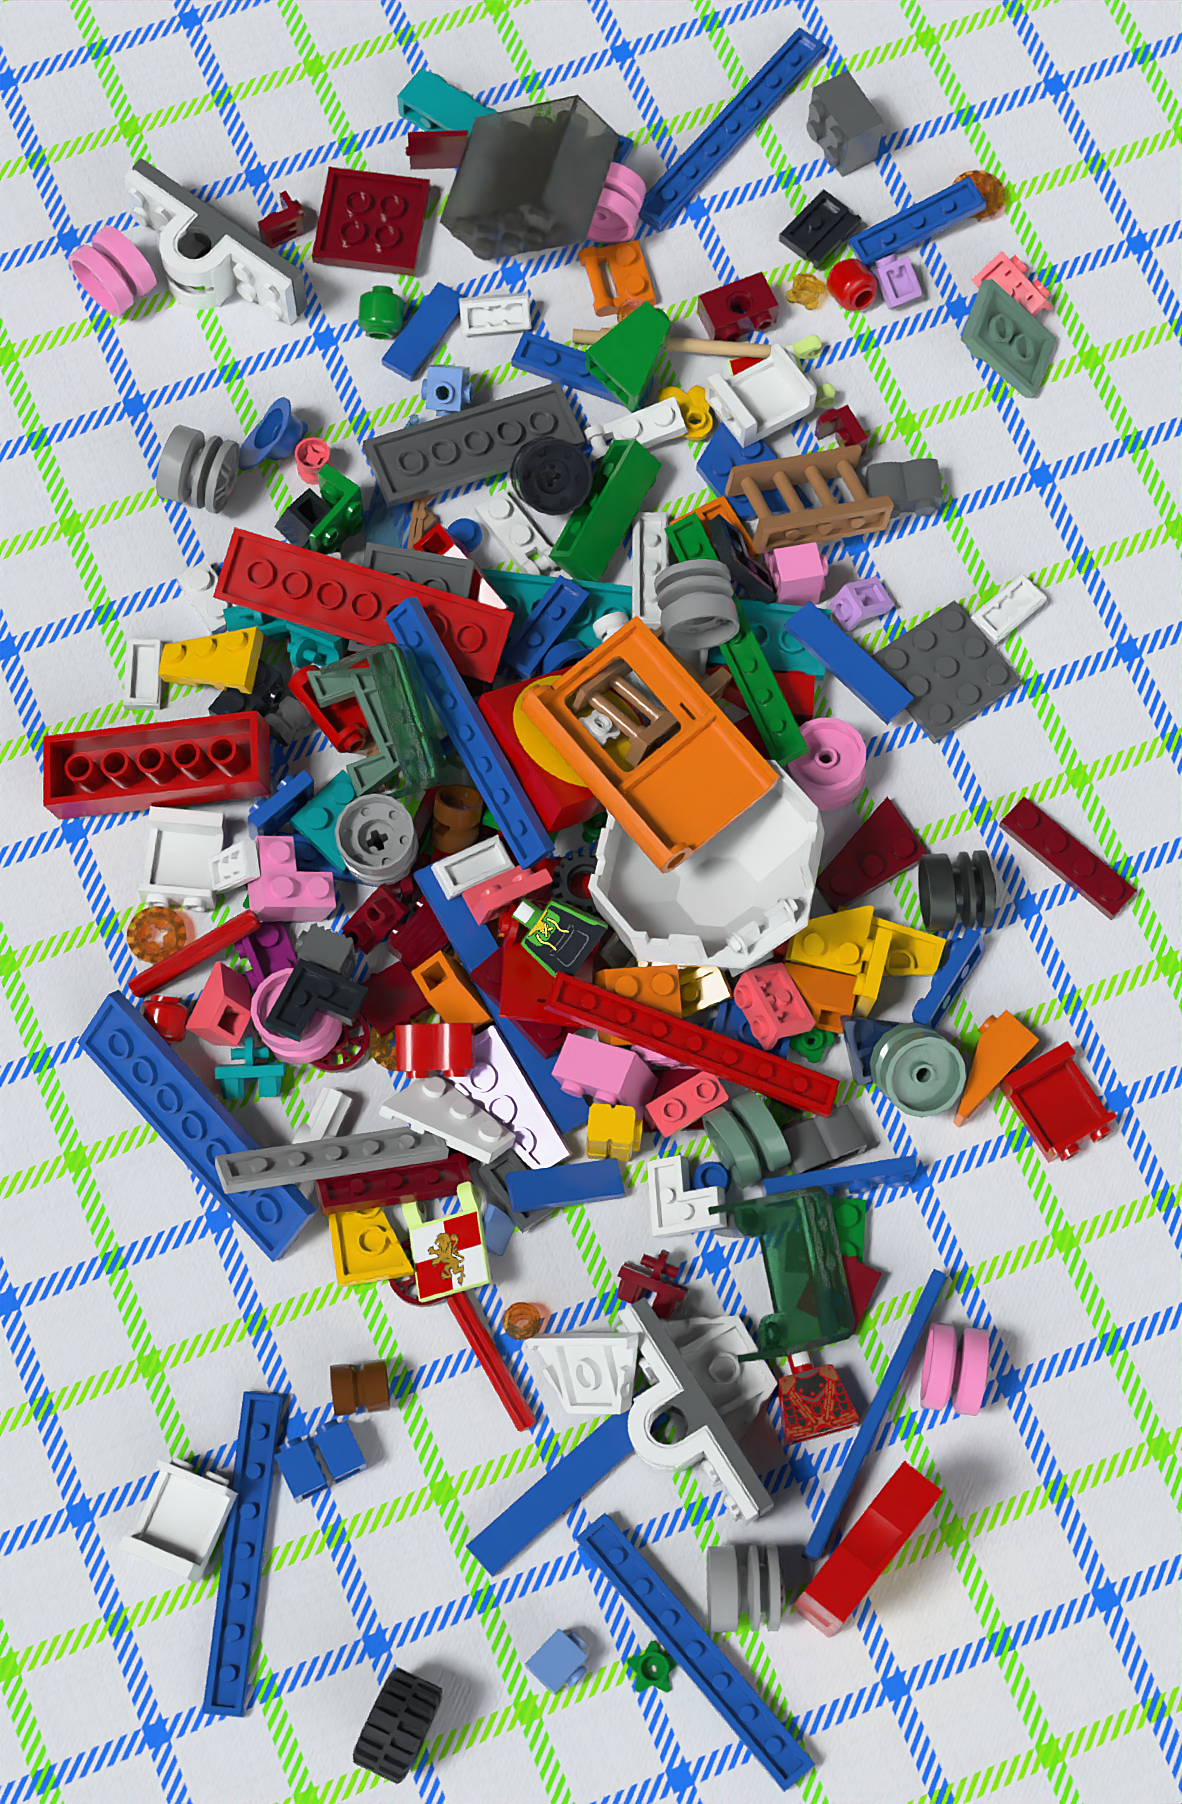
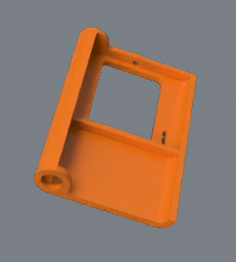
[521,615,779,874]

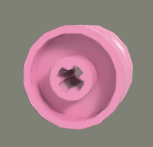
[561,159,647,244]
[68,225,157,317]
[786,717,866,811]
[251,968,342,1064]
[920,1322,989,1416]

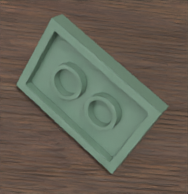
[961,279,1056,398]

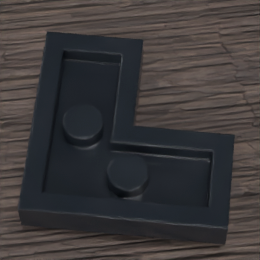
[708,514,778,604]
[265,958,369,1043]

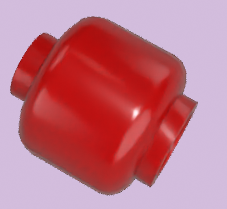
[826,258,878,311]
[139,995,188,1047]

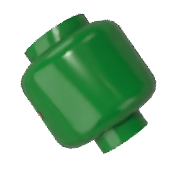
[358,285,404,340]

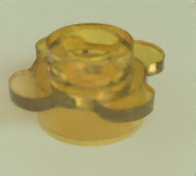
[786,273,826,310]

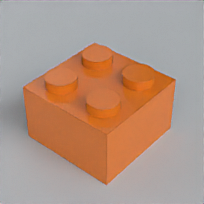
[593,964,683,1047]

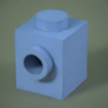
[525,1628,588,1695]

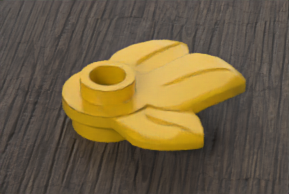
[657,385,713,442]

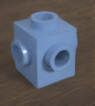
[421,364,474,417]

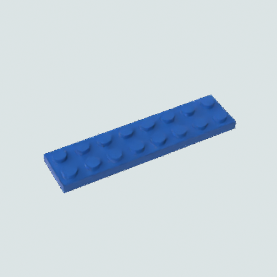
[77,990,317,1262]

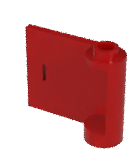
[288,652,406,753]
[498,904,601,1029]

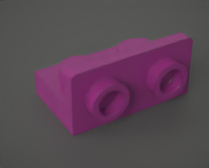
[234,921,298,993]

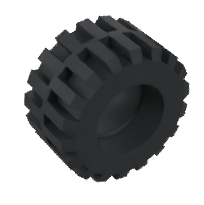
[353,1667,442,1784]

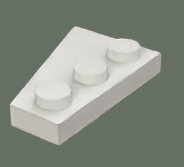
[379,1070,516,1164]

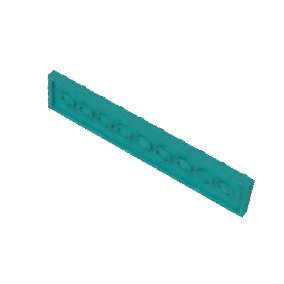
[481,568,831,681]

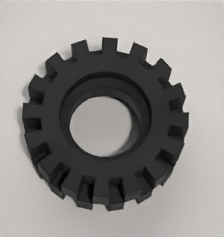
[551,850,603,919]

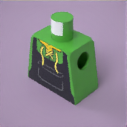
[511,897,608,977]

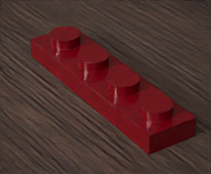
[999,796,1137,920]
[314,1153,473,1216]

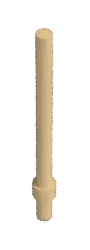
[572,327,772,359]

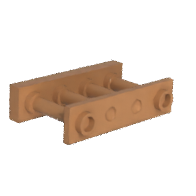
[725,444,894,554]
[570,626,733,767]

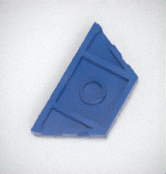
[696,421,814,522]

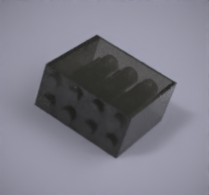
[439,95,620,260]

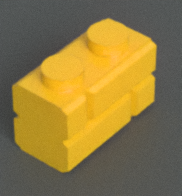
[586,1103,643,1162]

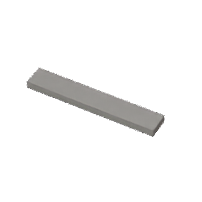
[215,1126,449,1194]

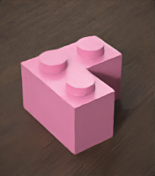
[763,542,828,606]
[247,836,336,922]
[552,1033,659,1119]

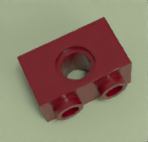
[697,271,779,342]

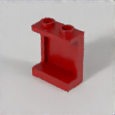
[999,1041,1117,1163]

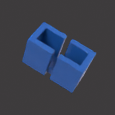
[274,1419,368,1503]

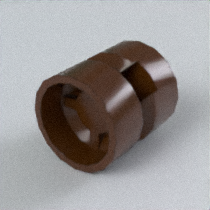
[430,784,484,854]
[330,1359,390,1416]

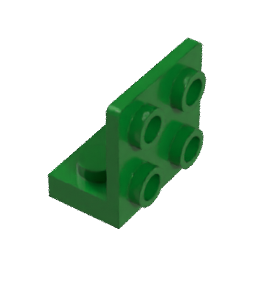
[309,463,365,555]

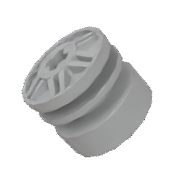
[156,425,240,514]
[654,559,740,651]
[335,793,420,886]
[707,1545,785,1632]

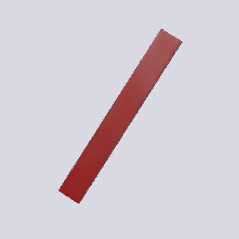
[543,971,840,1119]

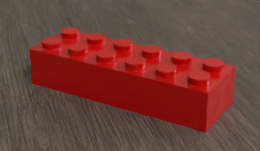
[43,711,271,819]

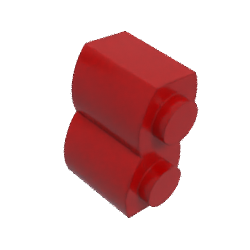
[395,1022,476,1078]

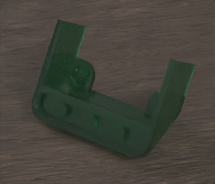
[320,642,449,800]
[707,1186,855,1363]

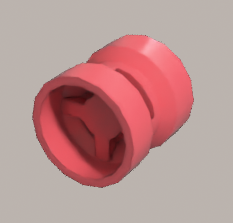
[295,437,332,485]

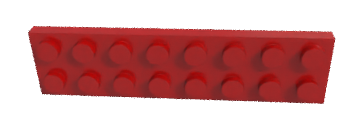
[213,527,515,684]

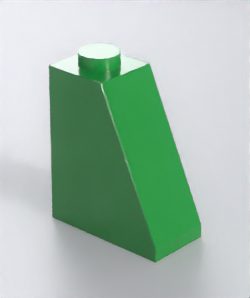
[585,300,671,413]

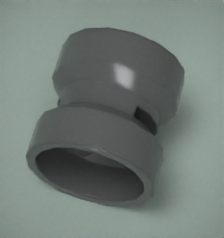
[264,696,313,747]

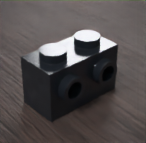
[208,659,285,717]

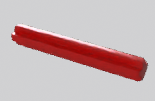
[128,909,261,998]
[447,1291,536,1432]

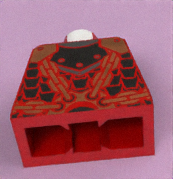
[777,1348,860,1447]

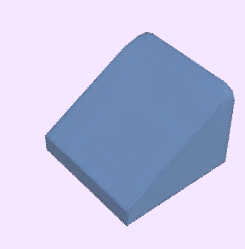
[482,1204,515,1256]

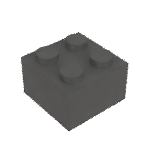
[806,70,884,177]

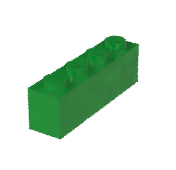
[548,439,662,582]

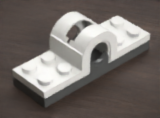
[123,158,308,326]
[616,1297,774,1526]

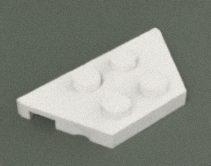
[659,1315,778,1444]
[525,1333,639,1414]

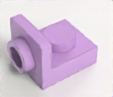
[871,254,923,309]
[830,576,894,632]

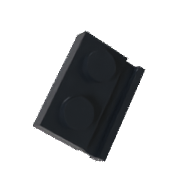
[779,189,862,269]

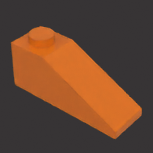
[953,1010,1039,1128]

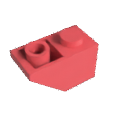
[185,962,251,1046]

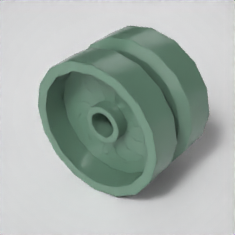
[870,1022,966,1118]
[702,1090,791,1189]

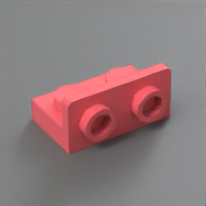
[971,251,1052,317]
[462,865,553,926]
[733,962,816,1051]
[644,1071,729,1138]

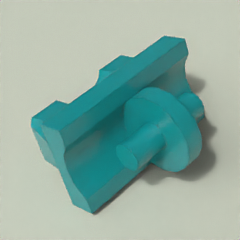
[223,606,289,641]
[286,621,351,670]
[215,1037,287,1099]

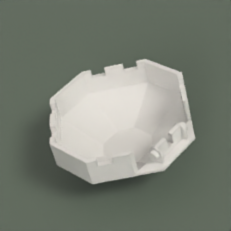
[588,760,825,969]

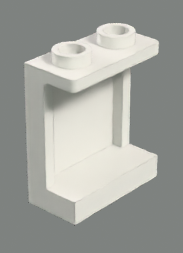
[705,343,817,449]
[138,806,227,912]
[117,1457,238,1583]

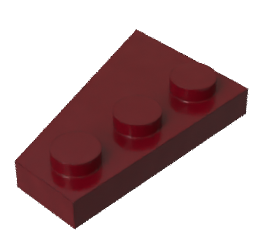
[815,796,927,913]

